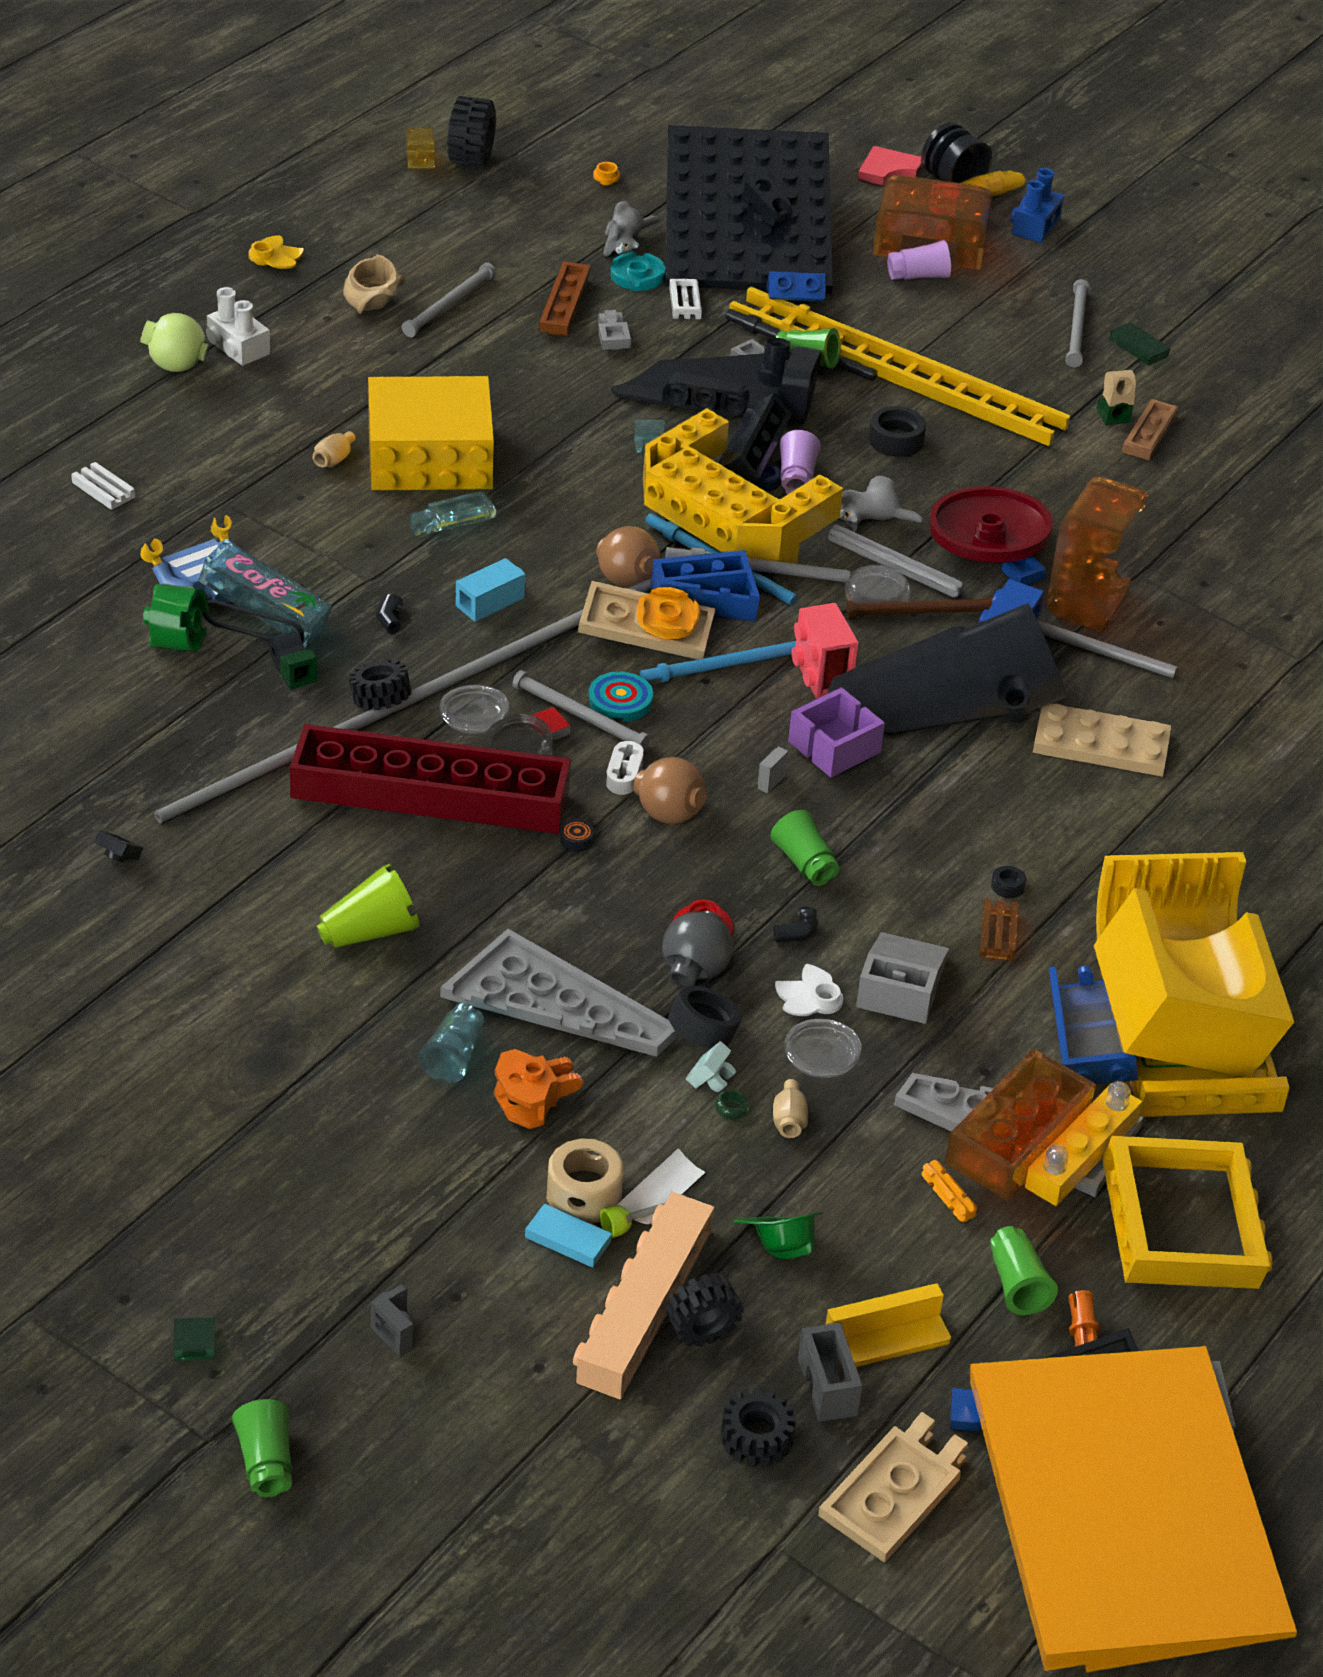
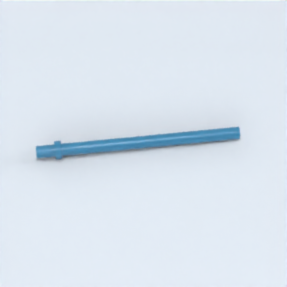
[640,641,796,683]

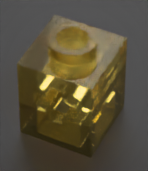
[406,128,435,168]

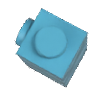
[456,558,526,622]

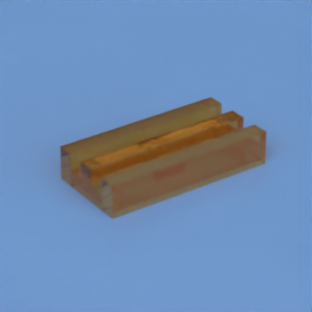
[979,898,1019,961]

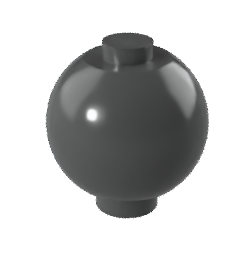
[662,911,733,987]

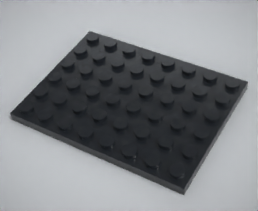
[665,125,833,294]

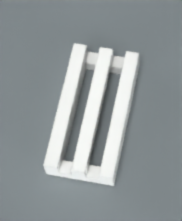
[669,279,702,319]
[71,462,135,510]

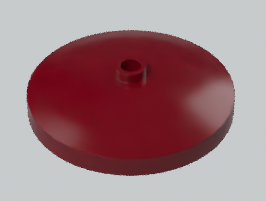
[929,486,1053,563]

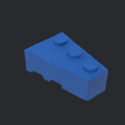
[650,550,760,622]

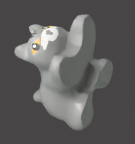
[603,201,660,257]
[840,476,923,532]

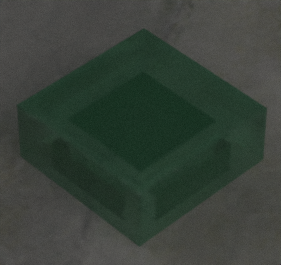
[174,1317,215,1361]

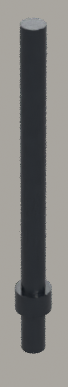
[726,309,877,381]

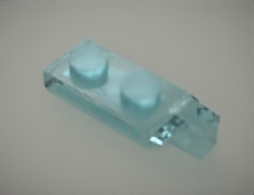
[410,491,496,536]

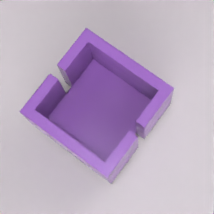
[788,687,885,778]

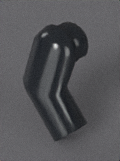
[375,592,403,634]
[773,907,819,942]

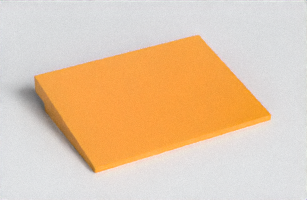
[970,1346,1297,1673]

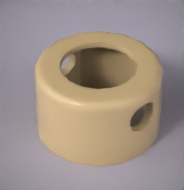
[547,1138,624,1224]

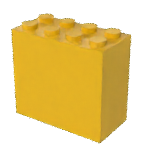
[368,376,494,490]

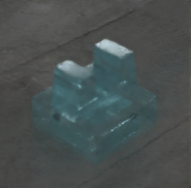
[633,419,665,453]

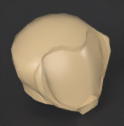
[343,254,406,314]

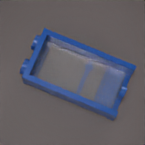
[1049,966,1138,1089]

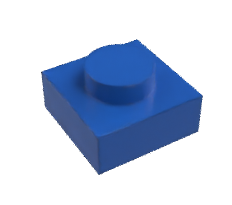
[1002,556,1046,585]

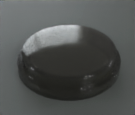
[483,714,553,756]

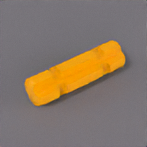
[922,1160,977,1223]

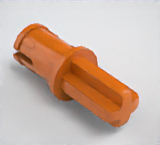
[1068,1290,1101,1347]

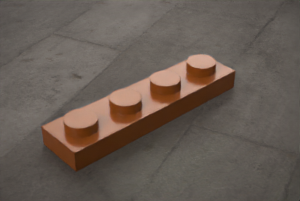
[539,261,590,336]

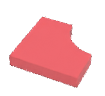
[858,146,922,185]

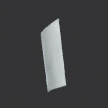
[617,1148,705,1225]

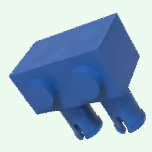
[1010,168,1064,243]

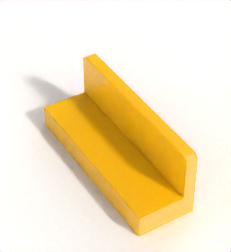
[826,1283,951,1367]

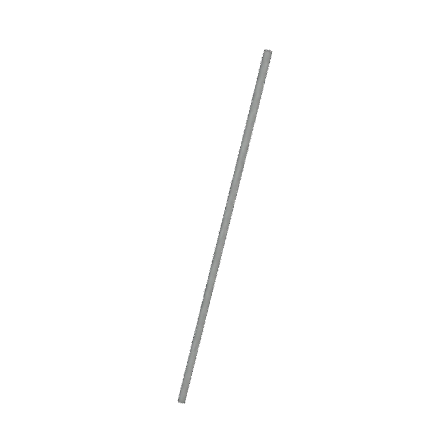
[155,578,651,823]

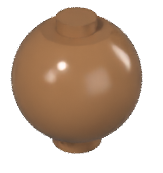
[597,526,660,588]
[633,757,707,824]

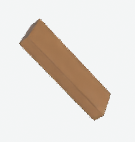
[1122,399,1179,461]

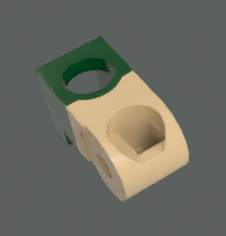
[1096,370,1136,425]

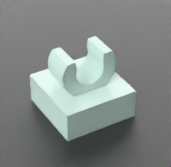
[686,1041,736,1092]

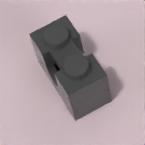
[798,1322,862,1422]

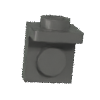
[371,1284,414,1357]

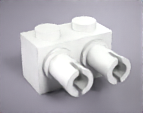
[206,287,270,366]

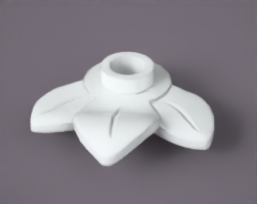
[775,964,843,1016]

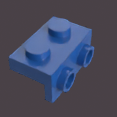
[767,271,825,302]

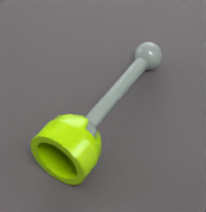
[600,1194,685,1238]

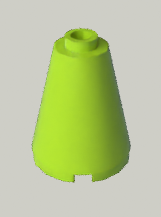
[316,864,420,948]

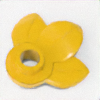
[249,235,304,269]

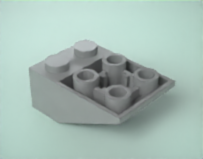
[856,932,949,1024]

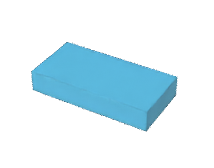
[525,1203,612,1268]

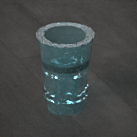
[418,1003,484,1083]

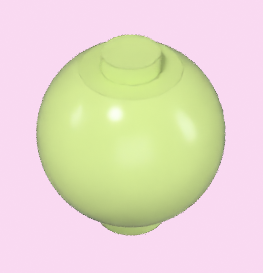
[140,313,208,372]

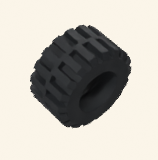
[447,95,496,168]

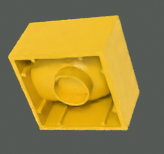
[1094,888,1294,1078]

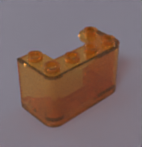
[873,175,992,270]
[1047,477,1148,632]

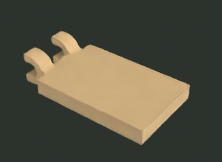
[819,1412,968,1563]

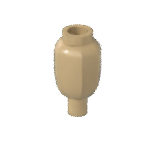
[312,431,356,468]
[773,1079,808,1138]

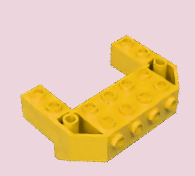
[643,408,843,564]

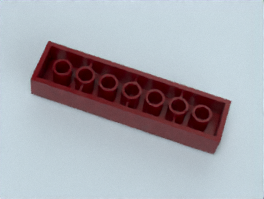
[289,724,571,834]

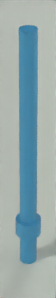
[645,513,798,606]

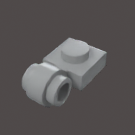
[598,310,631,350]

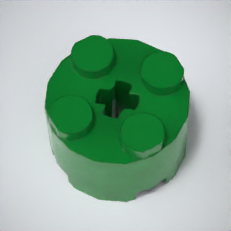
[143,584,209,652]

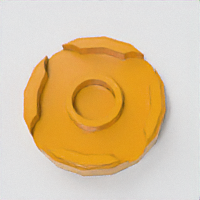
[636,587,701,640]

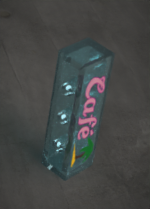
[198,539,333,647]

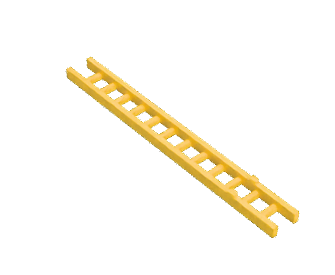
[729,287,1070,446]

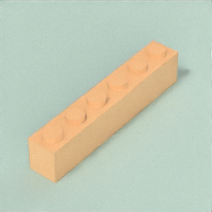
[573,1192,714,1400]

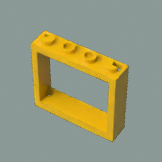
[1102,1136,1272,1289]

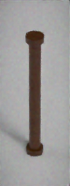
[846,596,994,619]

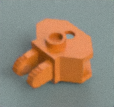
[494,1049,583,1129]

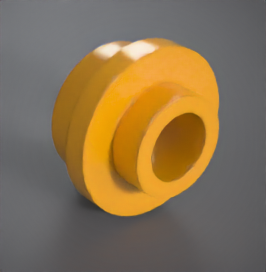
[593,162,620,186]

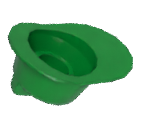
[733,1212,823,1259]

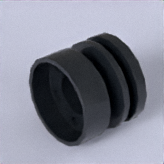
[921,122,993,189]

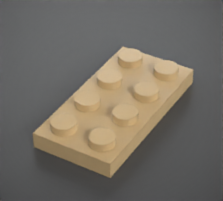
[578,581,715,659]
[1033,703,1171,777]

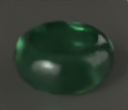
[715,1090,749,1120]

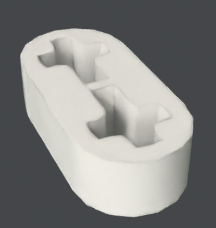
[606,741,643,795]

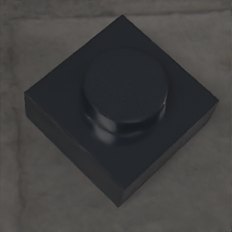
[94,830,143,862]

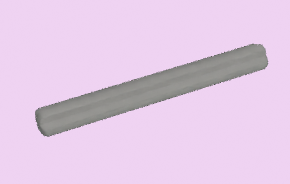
[828,525,964,598]

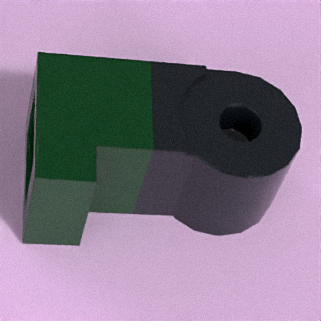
[268,631,318,690]

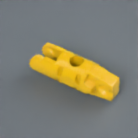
[958,170,1026,200]

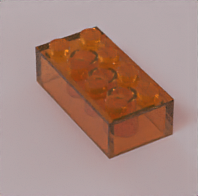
[945,1048,1096,1201]

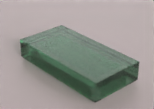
[1109,322,1170,366]

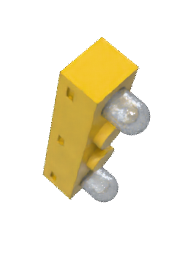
[1025,1081,1143,1206]

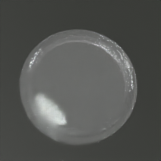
[845,565,910,603]
[440,685,509,734]
[785,1019,862,1078]

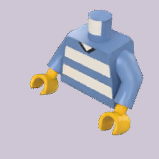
[140,515,239,603]

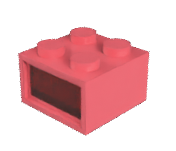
[792,603,858,698]

